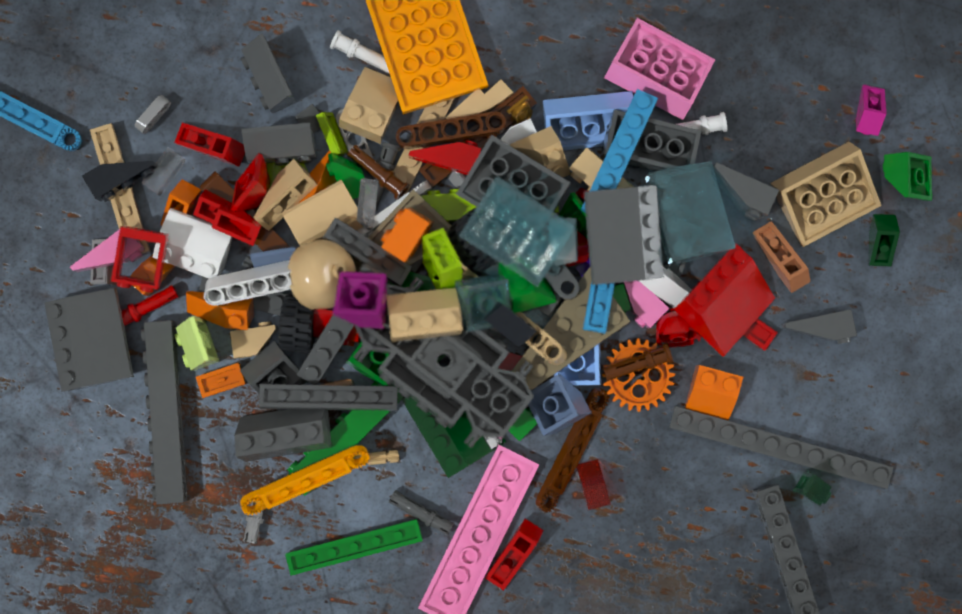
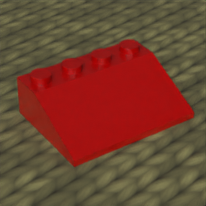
[673,243,775,357]

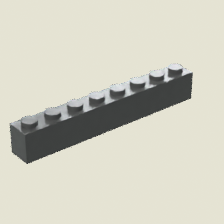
[141,321,188,504]

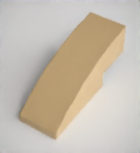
[445,80,513,119]

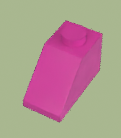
[856,85,886,136]

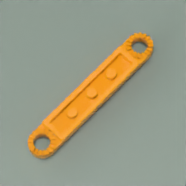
[240,445,370,516]

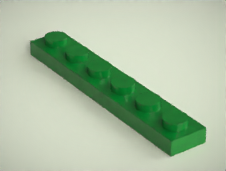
[285,519,423,576]

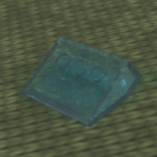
[645,161,736,266]
[459,176,577,287]

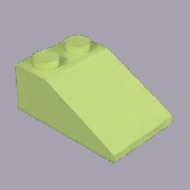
[175,316,220,371]

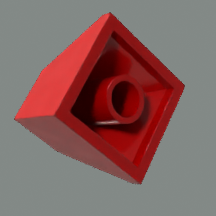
[231,153,270,212]

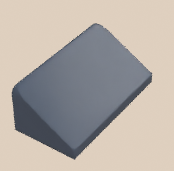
[250,247,297,268]

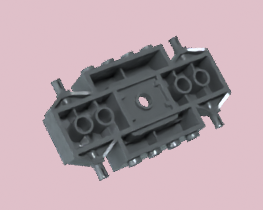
[353,277,534,448]

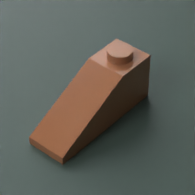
[752,221,811,293]

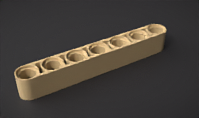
[461,263,567,365]

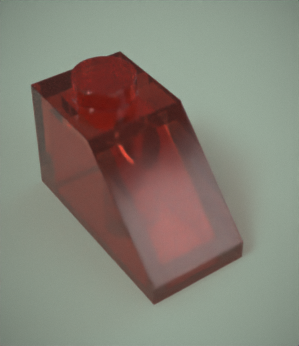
[576,459,611,510]

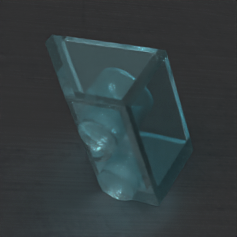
[455,274,511,332]

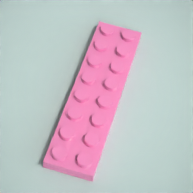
[418,445,539,614]

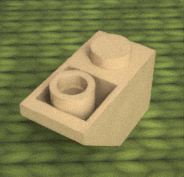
[230,321,278,359]

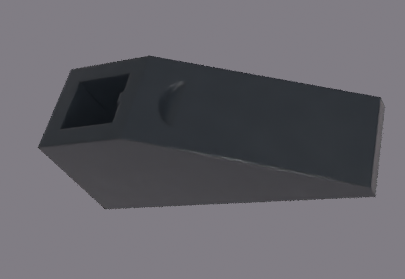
[82,161,158,202]

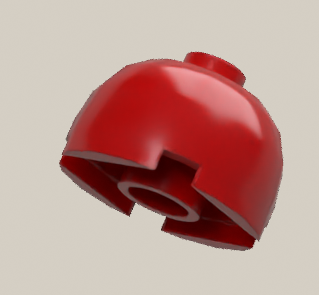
[656,308,701,348]

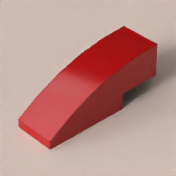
[193,189,262,246]

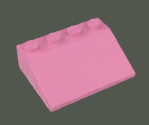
[604,18,715,120]

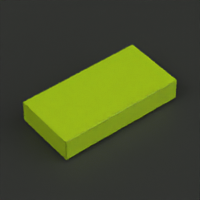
[316,112,349,156]

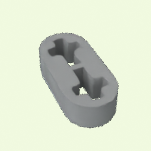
[134,95,171,134]

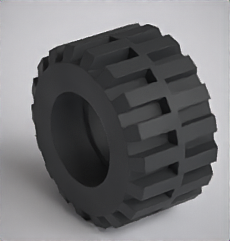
[448,208,511,271]
[278,294,315,353]

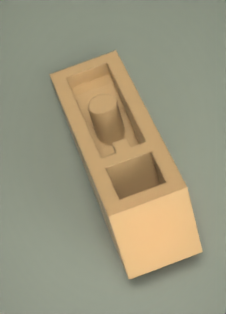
[253,159,318,231]

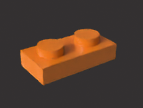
[196,363,246,398]

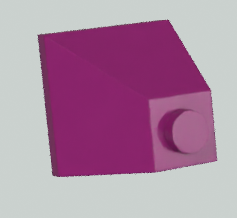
[333,272,387,328]

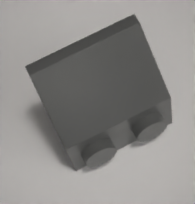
[240,341,307,393]

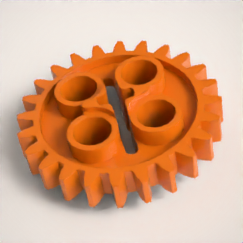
[601,338,675,412]

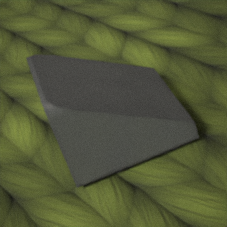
[295,104,321,133]

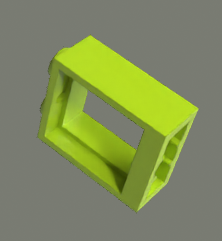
[422,228,462,293]

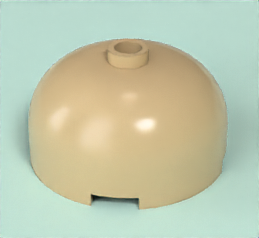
[288,240,356,310]

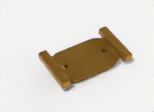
[507,95,533,126]

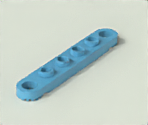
[0,91,82,151]

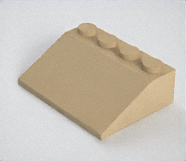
[770,142,882,247]

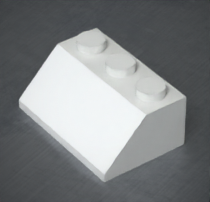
[153,208,233,278]

